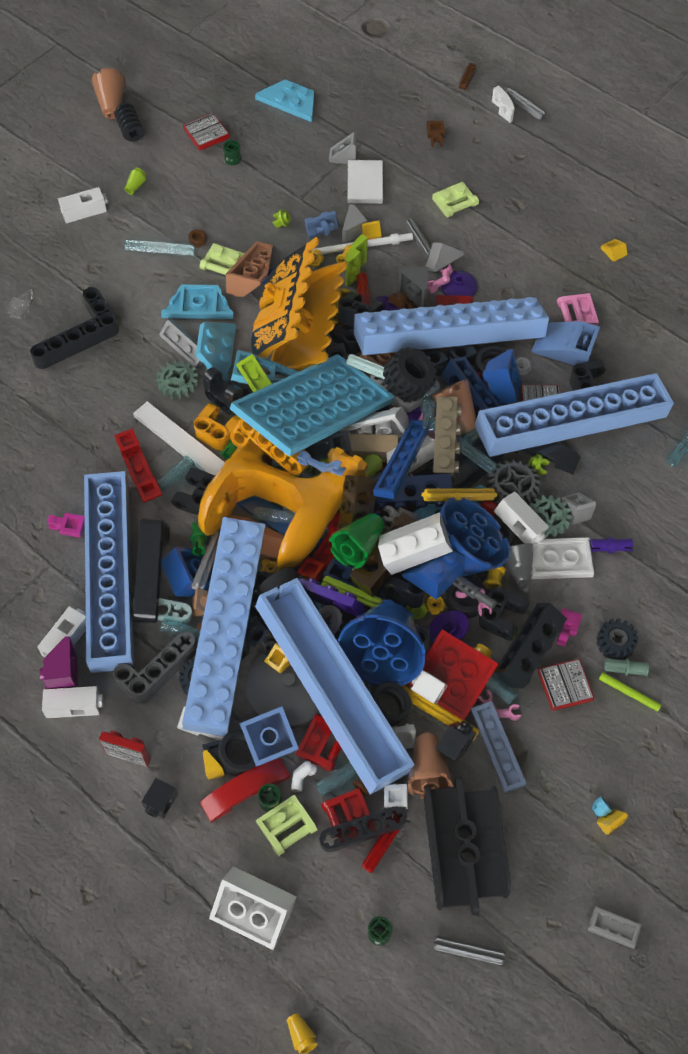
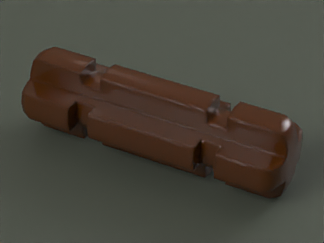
[459,63,476,90]

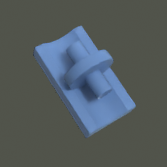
[305,211,339,239]

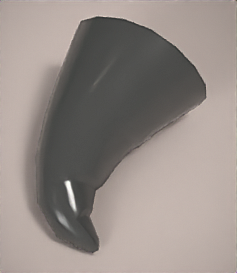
[506,544,533,593]

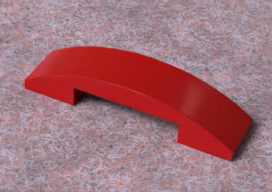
[114,428,162,503]
[297,512,340,581]
[200,757,291,822]

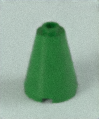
[329,513,384,569]

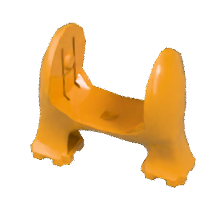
[198,440,369,570]

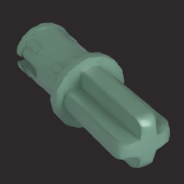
[604,659,649,677]

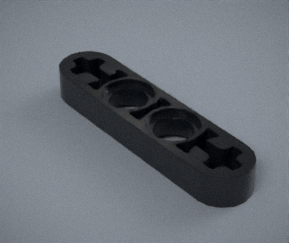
[319,806,407,852]

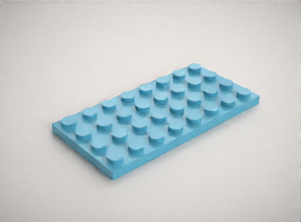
[230,354,395,457]

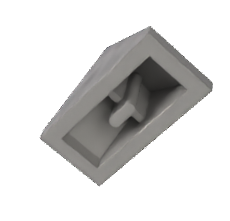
[329,132,357,164]
[342,204,367,243]
[425,242,464,272]
[561,492,596,525]

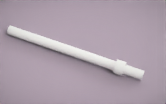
[313,233,413,255]

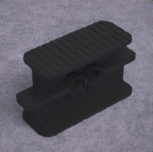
[424,776,511,916]

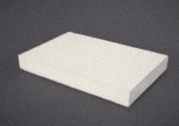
[348,160,383,204]
[531,537,594,579]

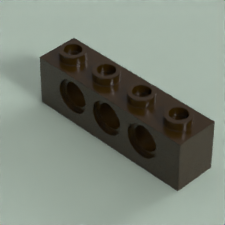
[334,475,378,559]
[350,512,417,597]

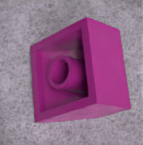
[40,636,78,689]

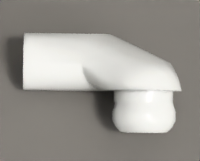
[291,761,317,793]

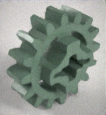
[156,360,199,399]
[529,495,572,538]

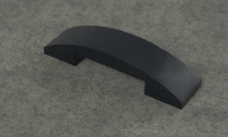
[272,431,352,468]
[513,442,581,475]

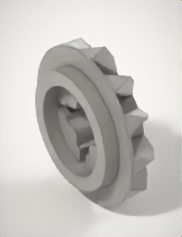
[318,605,344,637]

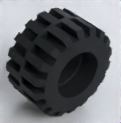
[383,347,437,402]

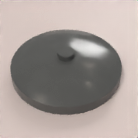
[246,653,321,729]

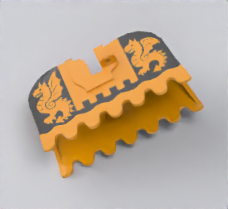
[251,237,348,371]

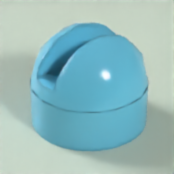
[592,796,613,817]

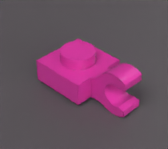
[47,513,85,538]
[557,608,583,647]

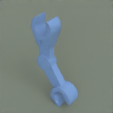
[297,451,346,476]

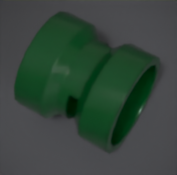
[223,140,241,165]
[258,784,282,812]
[367,916,392,946]

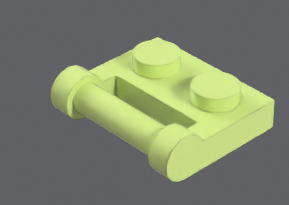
[432,181,479,218]
[200,243,245,275]
[256,795,318,856]

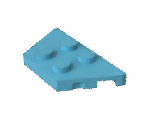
[255,79,314,122]
[161,284,234,319]
[195,321,236,384]

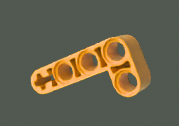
[230,419,311,475]

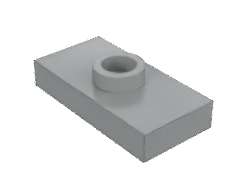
[587,906,642,949]

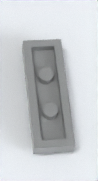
[159,319,203,368]

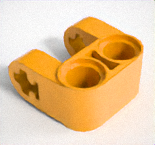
[194,403,241,450]

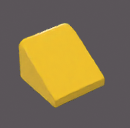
[362,220,382,240]
[601,239,627,261]
[264,643,291,673]
[203,750,225,779]
[596,809,628,835]

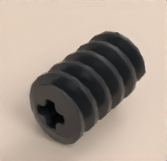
[114,103,144,142]

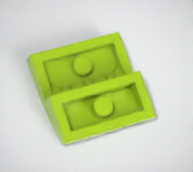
[345,234,368,287]

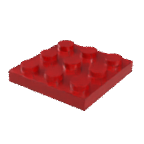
[408,629,499,721]

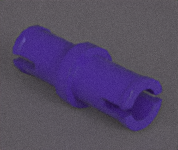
[589,537,633,553]

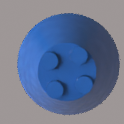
[440,497,511,577]
[338,600,426,686]

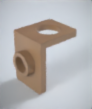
[192,588,208,617]

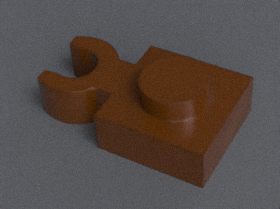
[426,120,445,147]
[388,292,419,309]

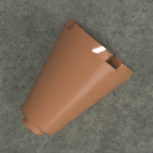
[92,68,126,119]
[432,379,476,436]
[407,732,453,799]

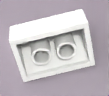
[339,407,409,439]
[378,513,453,574]
[209,866,297,950]

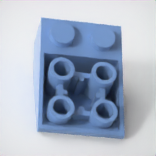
[531,321,600,365]

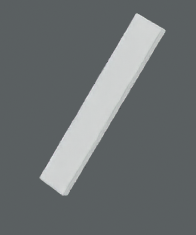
[133,401,225,475]

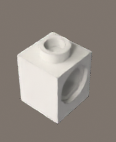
[411,670,448,704]

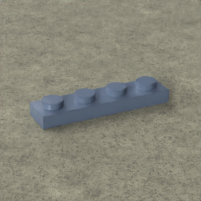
[471,701,526,794]

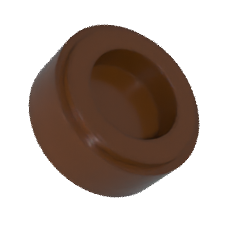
[188,229,207,247]

